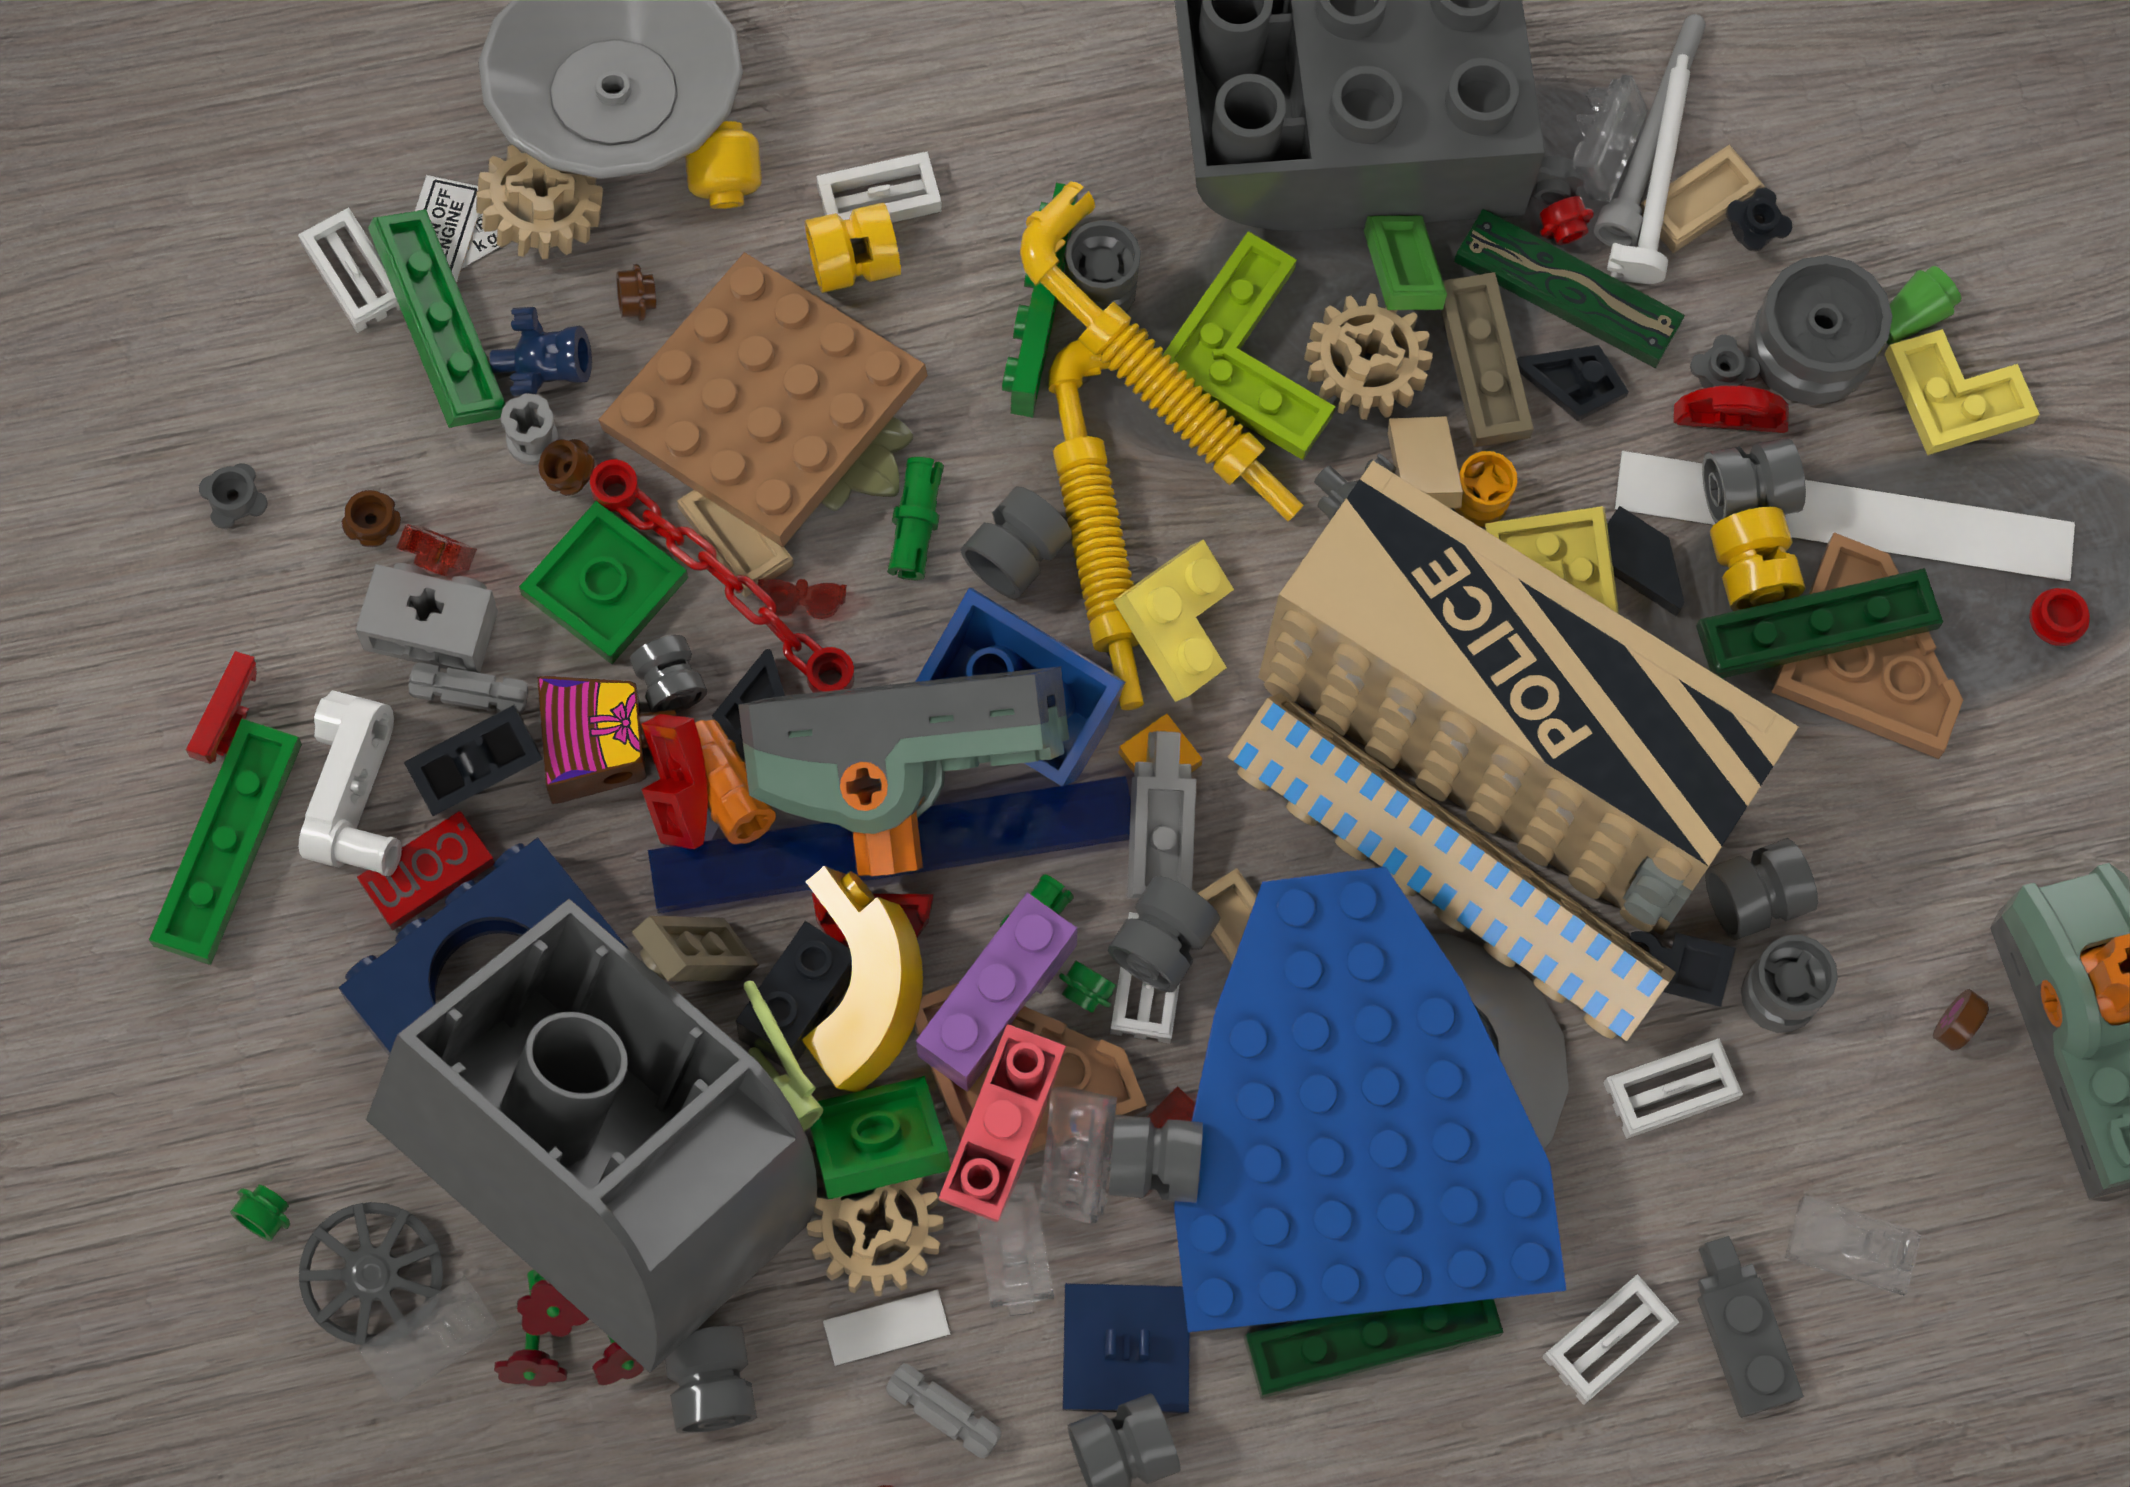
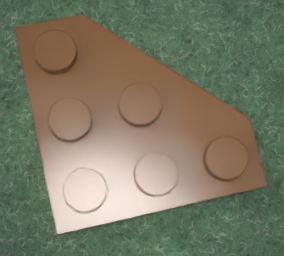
[1771,532,1963,759]
[914,982,1147,1156]

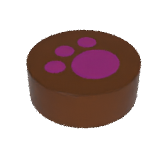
[1933,989,1989,1051]

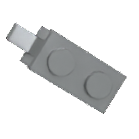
[1127,731,1196,898]

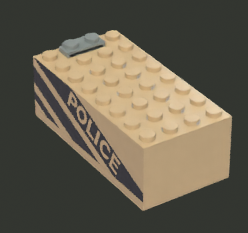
[1258,461,1799,935]

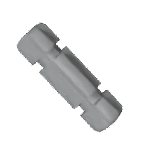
[409,663,528,714]
[886,1363,1002,1459]

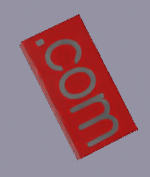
[357,810,495,931]

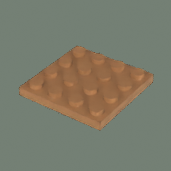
[598,252,928,547]

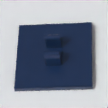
[1062,1283,1190,1413]

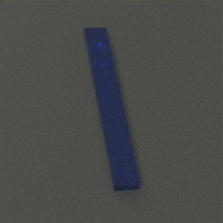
[648,776,1131,914]

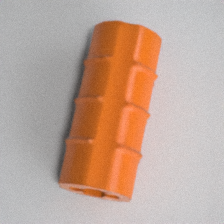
[695,720,776,845]

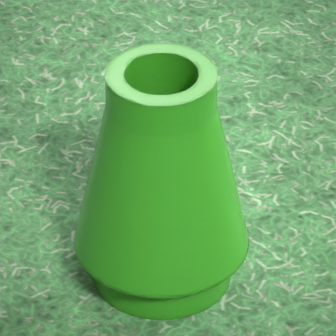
[1886,266,1962,345]

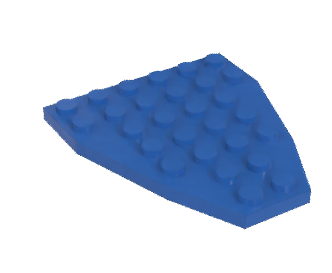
[1174,867,1567,1333]

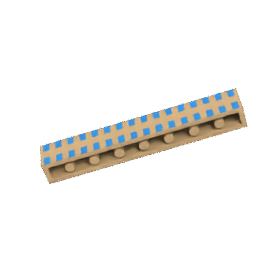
[1228,693,1676,1041]

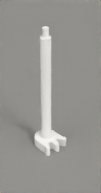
[1607,54,1690,284]

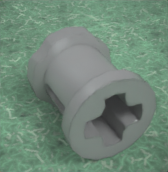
[500,393,559,465]

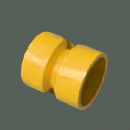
[804,202,901,293]
[1709,507,1806,611]

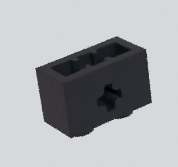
[404,704,543,816]
[736,921,852,1069]

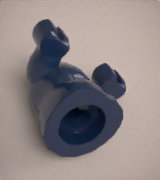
[490,307,592,397]

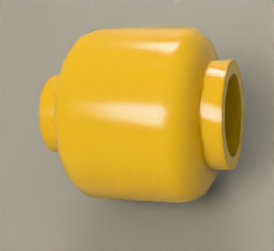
[685,121,762,209]

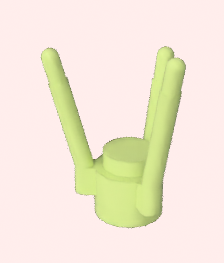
[744,981,823,1132]

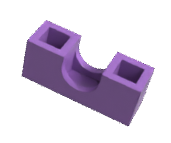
[916,893,1078,1092]

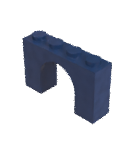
[338,837,629,1055]

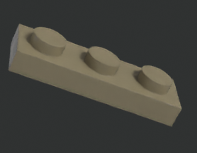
[1441,272,1534,447]
[632,916,759,981]

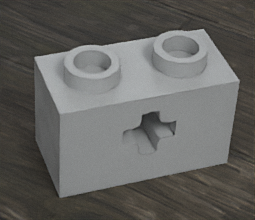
[355,563,498,673]

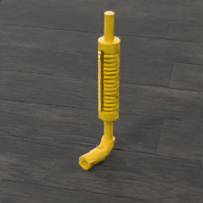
[1020,182,1304,522]
[1049,328,1149,710]

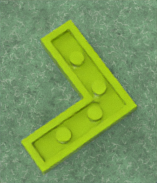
[1162,231,1336,460]

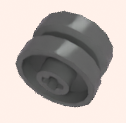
[1748,255,1892,405]

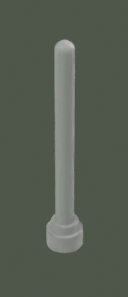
[1594,14,1706,247]

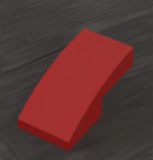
[641,714,708,849]

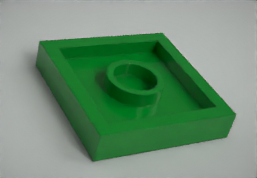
[519,501,688,664]
[810,1076,951,1200]

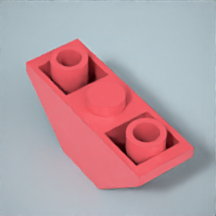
[939,1024,1066,1223]

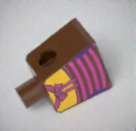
[537,676,677,804]

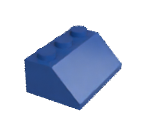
[915,588,1125,787]

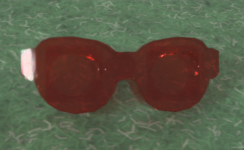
[758,579,847,619]

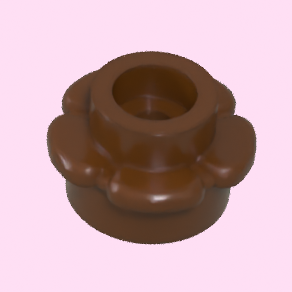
[616,264,656,321]
[539,439,595,496]
[342,490,401,547]

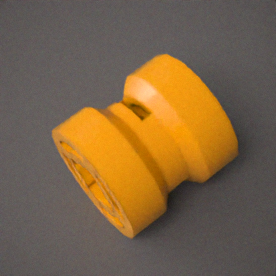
[1454,451,1518,527]

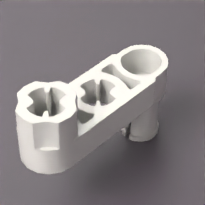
[298,690,402,876]

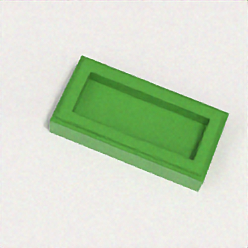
[1364,216,1447,310]

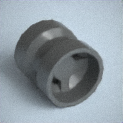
[630,635,707,713]

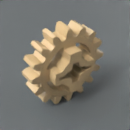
[476,145,603,259]
[1304,294,1433,420]
[807,1177,944,1296]

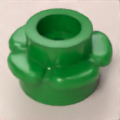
[1059,960,1117,1013]
[230,1184,290,1241]

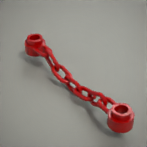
[590,459,854,693]

